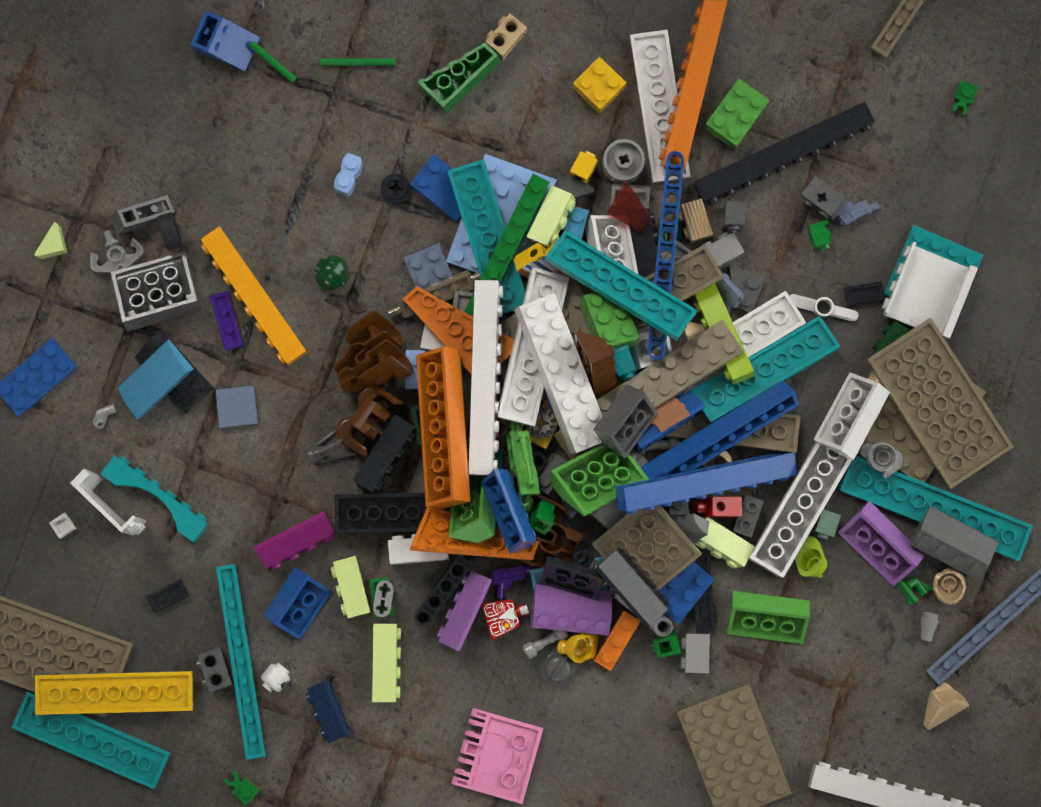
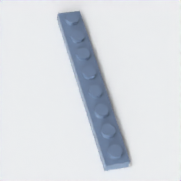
[925,569,1041,685]

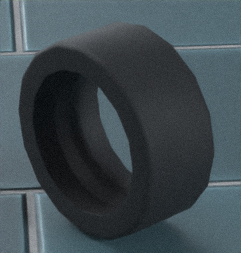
[157,212,183,251]

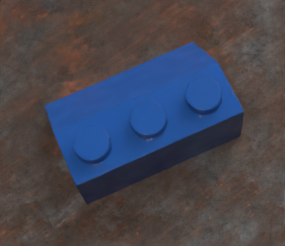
[263,567,332,639]

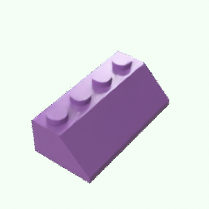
[838,501,925,586]
[437,571,492,651]
[530,583,612,635]

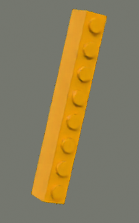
[201,226,307,366]

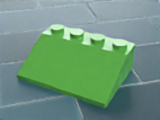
[550,443,649,517]

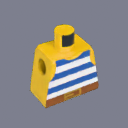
[513,243,558,279]

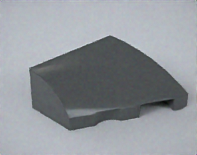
[672,514,709,543]

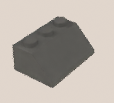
[593,385,658,459]

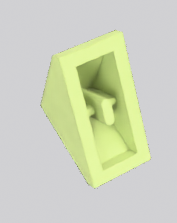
[34,222,67,259]

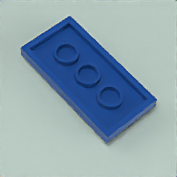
[0,338,78,417]

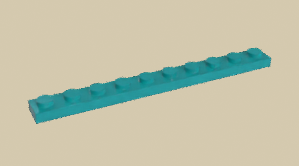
[216,564,266,760]

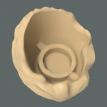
[933,568,966,605]

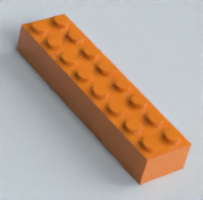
[416,346,470,509]

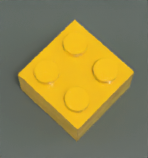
[572,57,627,114]

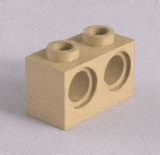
[485,14,527,60]

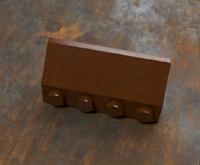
[575,331,618,400]

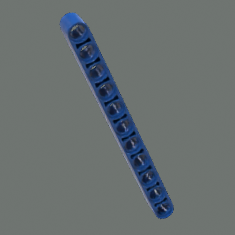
[647,151,684,361]

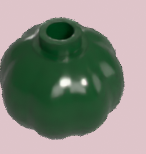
[314,255,350,290]

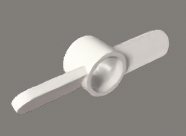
[789,294,859,322]

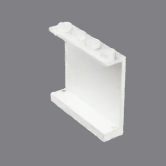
[882,242,978,341]
[71,469,147,536]

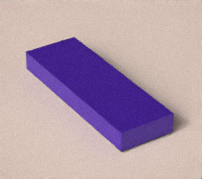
[210,291,244,351]

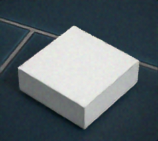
[49,512,76,539]

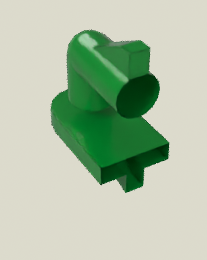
[897,576,932,606]

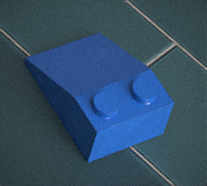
[410,154,461,222]

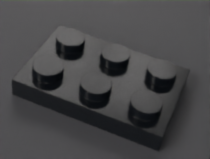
[540,556,603,600]

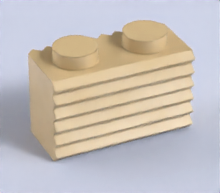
[679,199,713,243]

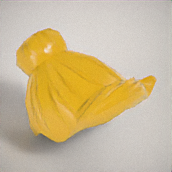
[557,633,599,663]

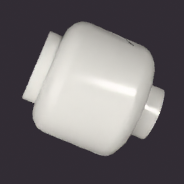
[261,663,290,692]

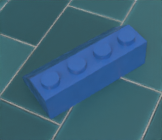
[634,391,706,454]
[481,468,537,554]

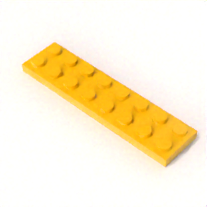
[35,671,193,715]

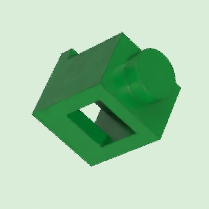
[807,220,832,251]
[529,499,555,535]
[651,629,681,658]

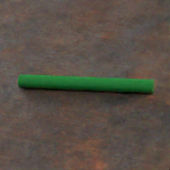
[320,58,396,66]

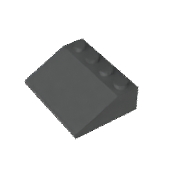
[111,251,202,331]

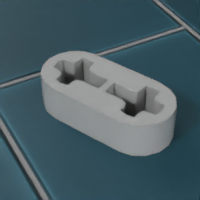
[373,580,394,617]

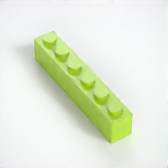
[693,284,754,385]

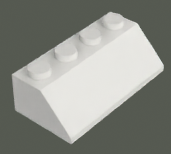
[585,215,639,275]
[813,373,890,460]

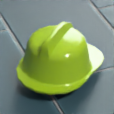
[795,536,827,578]

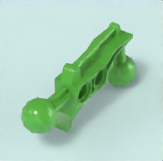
[506,421,540,514]

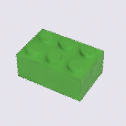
[704,79,770,150]
[579,292,639,349]

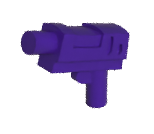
[490,564,533,599]

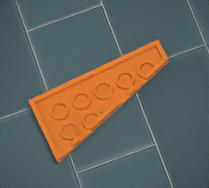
[403,286,514,374]
[410,507,539,560]

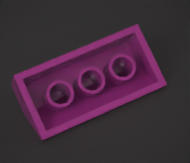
[254,511,335,570]

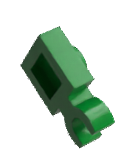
[952,80,979,116]
[224,771,260,805]

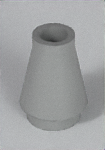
[920,612,939,641]

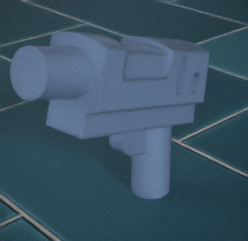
[837,200,880,226]
[715,272,745,313]

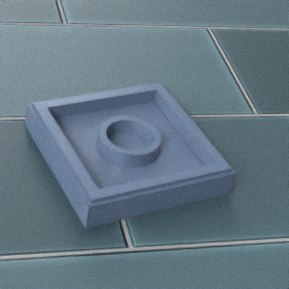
[216,386,258,428]

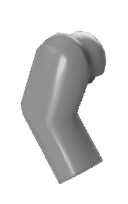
[93,404,117,429]

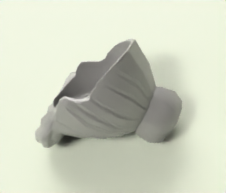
[860,442,903,479]

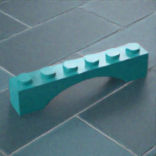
[101,456,210,543]

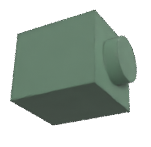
[813,509,841,540]

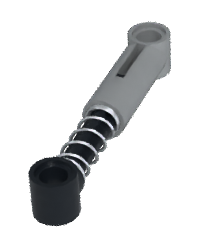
[571,547,673,637]

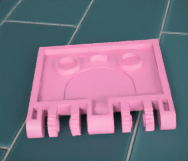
[451,708,543,804]

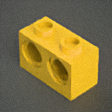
[569,151,598,184]

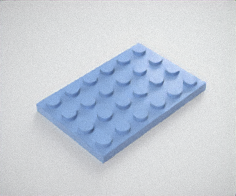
[446,154,557,278]

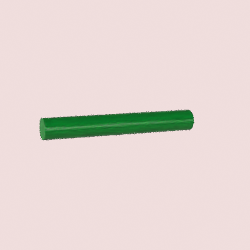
[249,41,297,83]

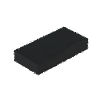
[843,281,885,307]
[146,579,190,614]

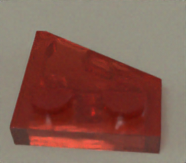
[607,181,650,232]

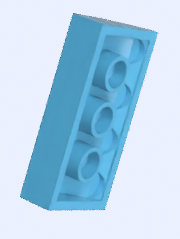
[118,340,193,419]

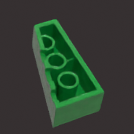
[417,43,500,114]

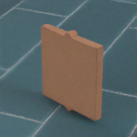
[652,396,690,432]

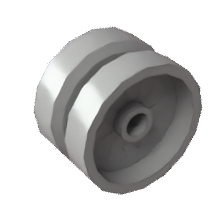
[602,139,645,185]

